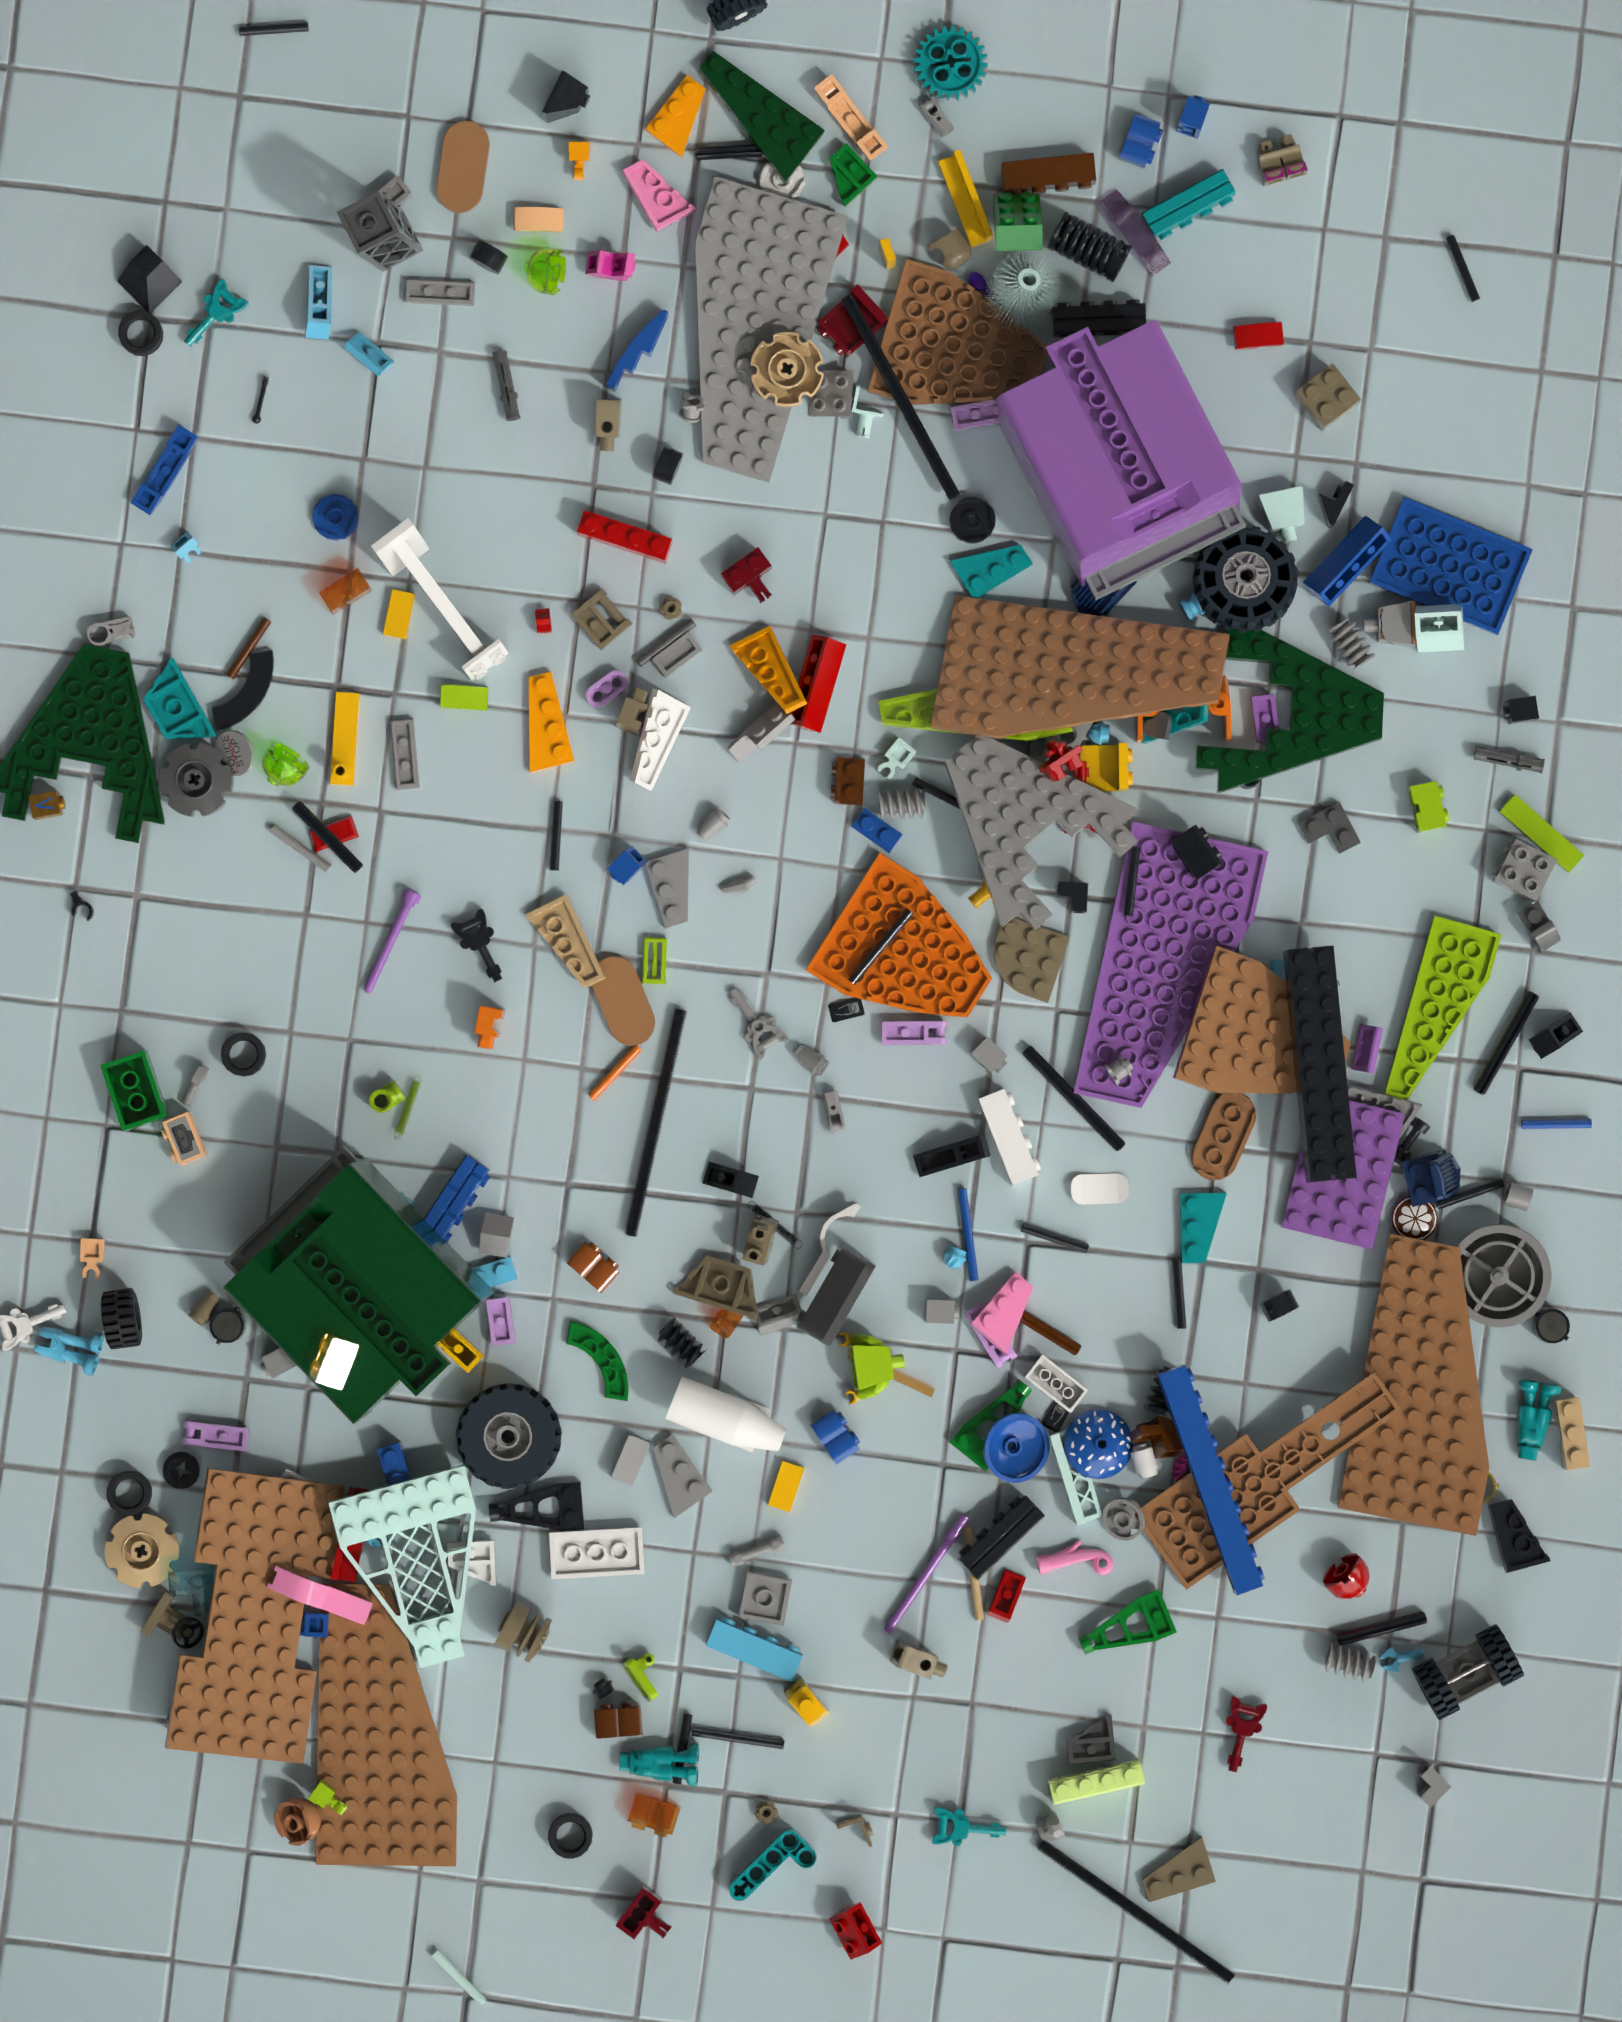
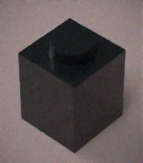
[1503,695,1539,725]

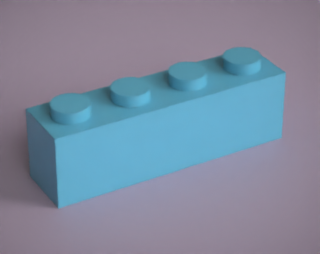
[706,1617,803,1682]

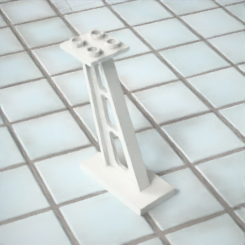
[371,518,509,681]

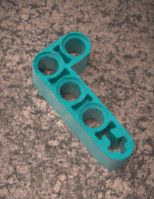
[729,1828,817,1901]

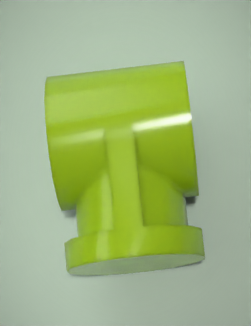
[369,1080,406,1113]

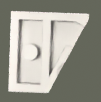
[447,1540,496,1586]

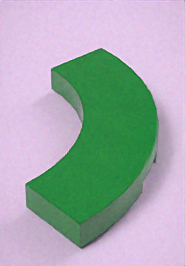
[566,1321,629,1401]

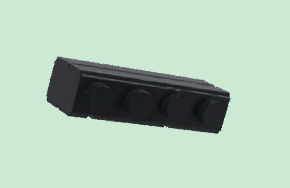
[1052,299,1146,338]
[957,1495,1045,1580]

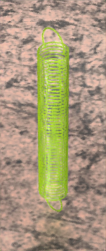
[394,1075,422,1140]

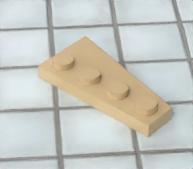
[525,895,606,988]

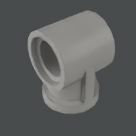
[1504,1182,1533,1211]

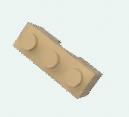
[1553,1397,1590,1470]

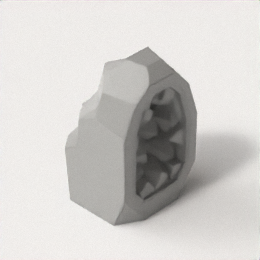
[1036,1813,1065,1842]

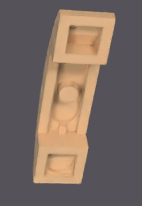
[814,74,888,161]

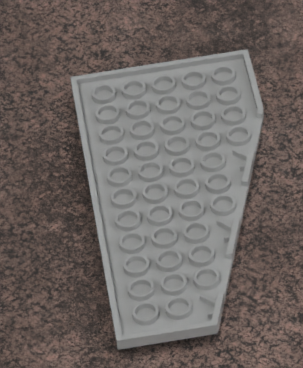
[695,176,848,483]

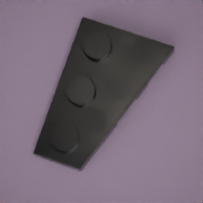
[1488,1499,1551,1573]

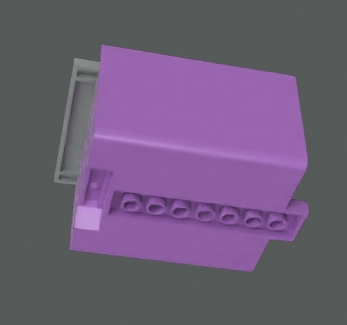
[997,320,1246,600]

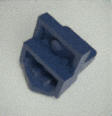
[1070,579,1137,617]
[1401,1149,1461,1207]

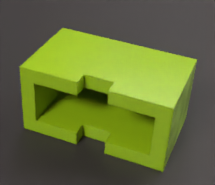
[1407,781,1449,833]

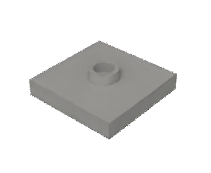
[738,1571,792,1626]

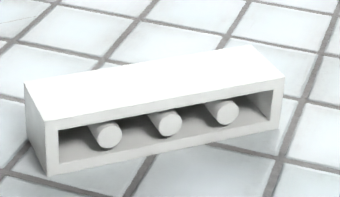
[978,1089,1041,1186]

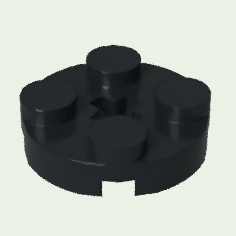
[949,497,996,544]

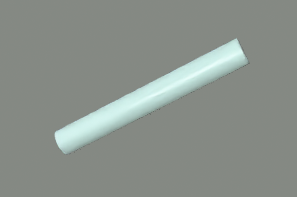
[431,1950,487,2006]

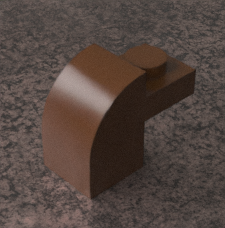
[1129,1416,1183,1459]

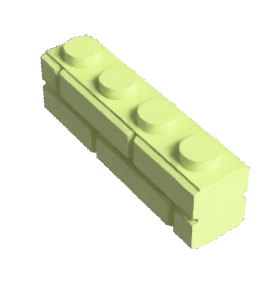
[1048,1759,1145,1805]

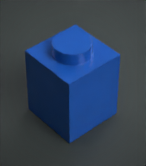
[607,846,648,885]

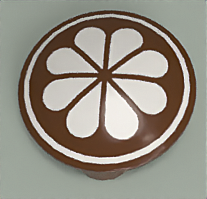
[1391,1196,1438,1240]

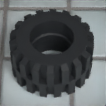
[101,1288,142,1350]

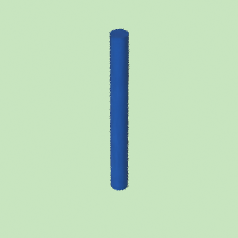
[957,1188,979,1281]

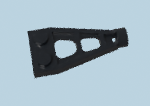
[489,1482,584,1530]

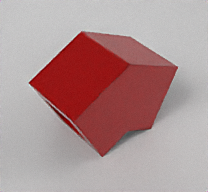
[535,608,552,634]

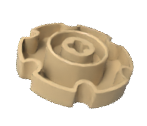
[750,332,824,407]
[104,1513,180,1588]

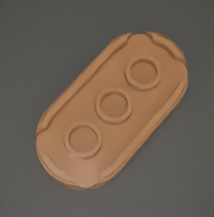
[437,121,490,213]
[592,956,655,1046]
[1191,1093,1257,1180]

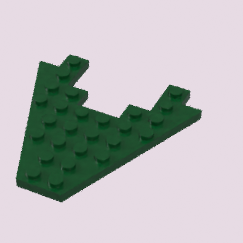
[0,644,165,843]

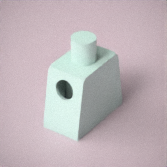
[1257,486,1304,543]

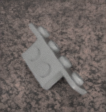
[727,703,795,763]

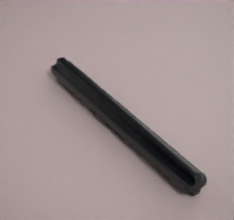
[1023,1046,1125,1151]

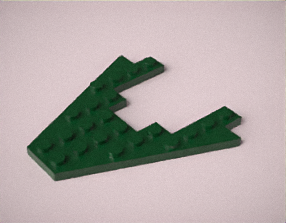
[1195,628,1384,793]

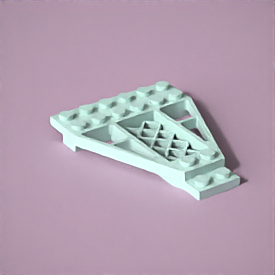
[328,1465,476,1668]

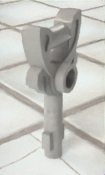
[729,988,789,1060]

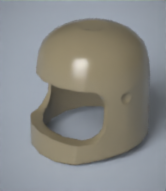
[927,228,971,269]

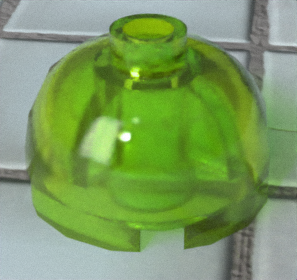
[524,248,566,295]
[262,743,309,786]

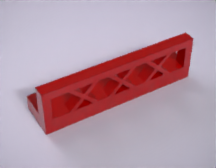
[331,1486,369,1582]

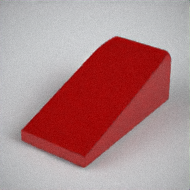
[987,1569,1026,1623]

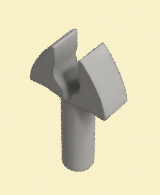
[182,1064,209,1106]

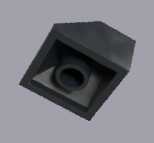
[542,70,591,123]
[117,245,182,313]

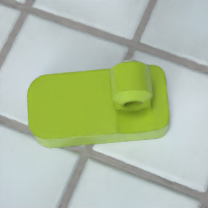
[622,1653,659,1702]

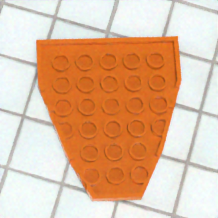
[805,853,992,1018]

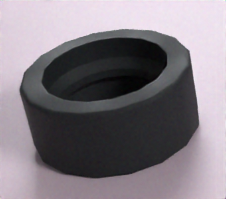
[118,311,163,356]
[221,1032,266,1077]
[106,1471,152,1515]
[548,1813,593,1859]

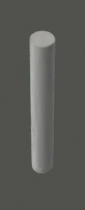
[270,825,331,872]

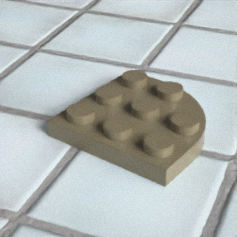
[994,918,1070,1003]

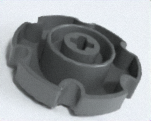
[158,743,234,817]

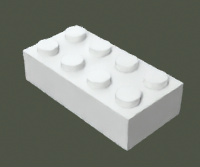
[1025,1354,1088,1413]

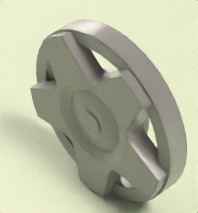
[1102,1498,1145,1541]

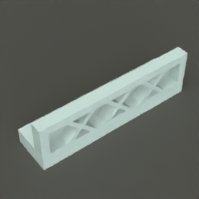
[1049,1430,1102,1525]

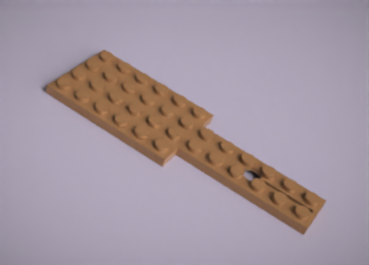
[1136,1372,1402,1590]

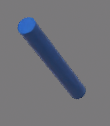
[1521,1119,1592,1129]

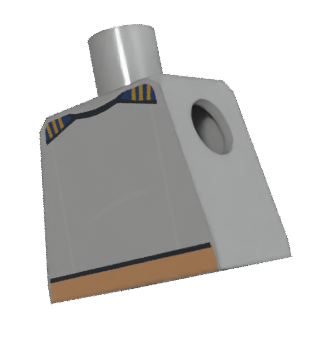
[1363,601,1417,647]

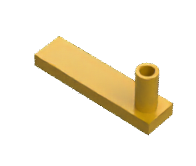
[330,692,360,786]

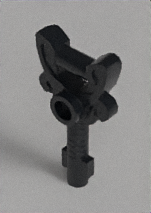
[450,908,503,983]

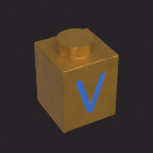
[29,791,66,820]

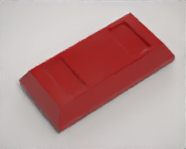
[308,815,359,852]

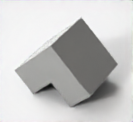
[479,1213,514,1258]
[1418,1763,1451,1807]

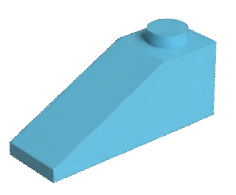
[305,265,332,340]

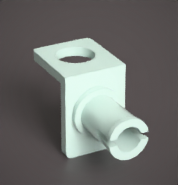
[852,385,883,438]

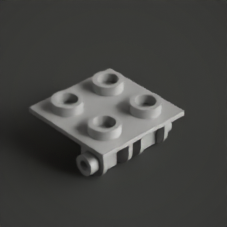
[809,370,855,419]

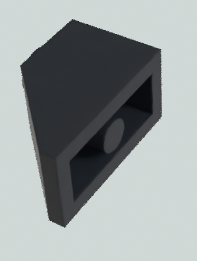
[1529,1012,1583,1059]
[702,1162,759,1198]

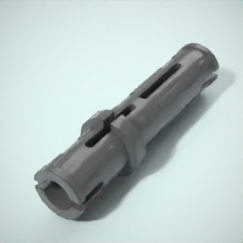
[492,350,521,421]
[1473,745,1545,774]

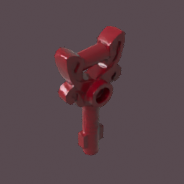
[1226,1695,1267,1772]

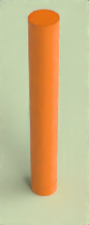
[588,1045,642,1101]

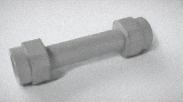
[729,1536,786,1567]

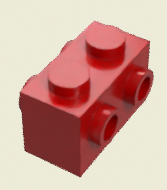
[829,1902,882,1960]

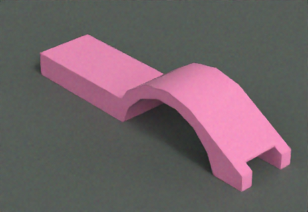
[266,1565,373,1625]

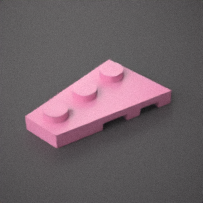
[622,160,696,232]

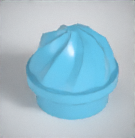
[1088,722,1110,745]
[944,1245,967,1269]

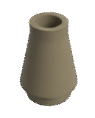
[188,1291,220,1326]

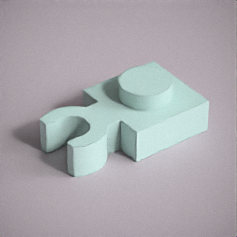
[877,737,917,780]

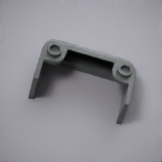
[795,1247,876,1347]

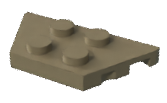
[673,1255,758,1320]

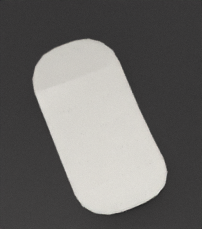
[1071,1173,1129,1205]

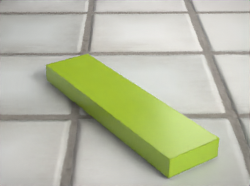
[1499,794,1585,873]

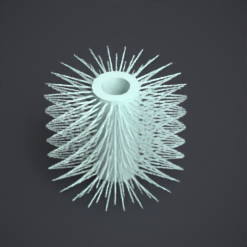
[985,250,1062,330]

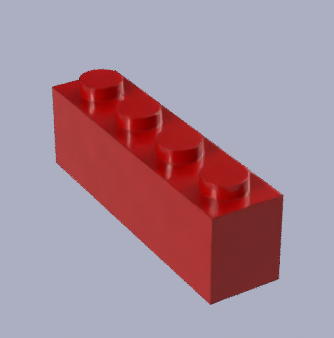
[577,510,673,564]
[790,634,847,733]

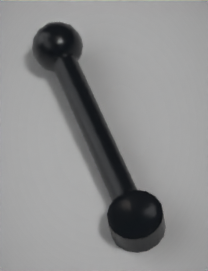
[252,376,269,424]

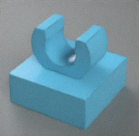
[170,531,201,563]

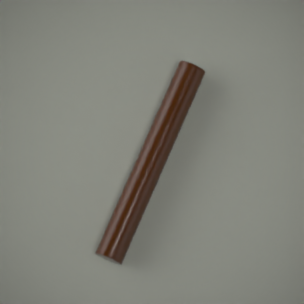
[226,617,271,680]

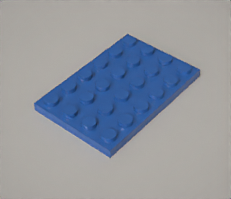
[1369,497,1533,635]

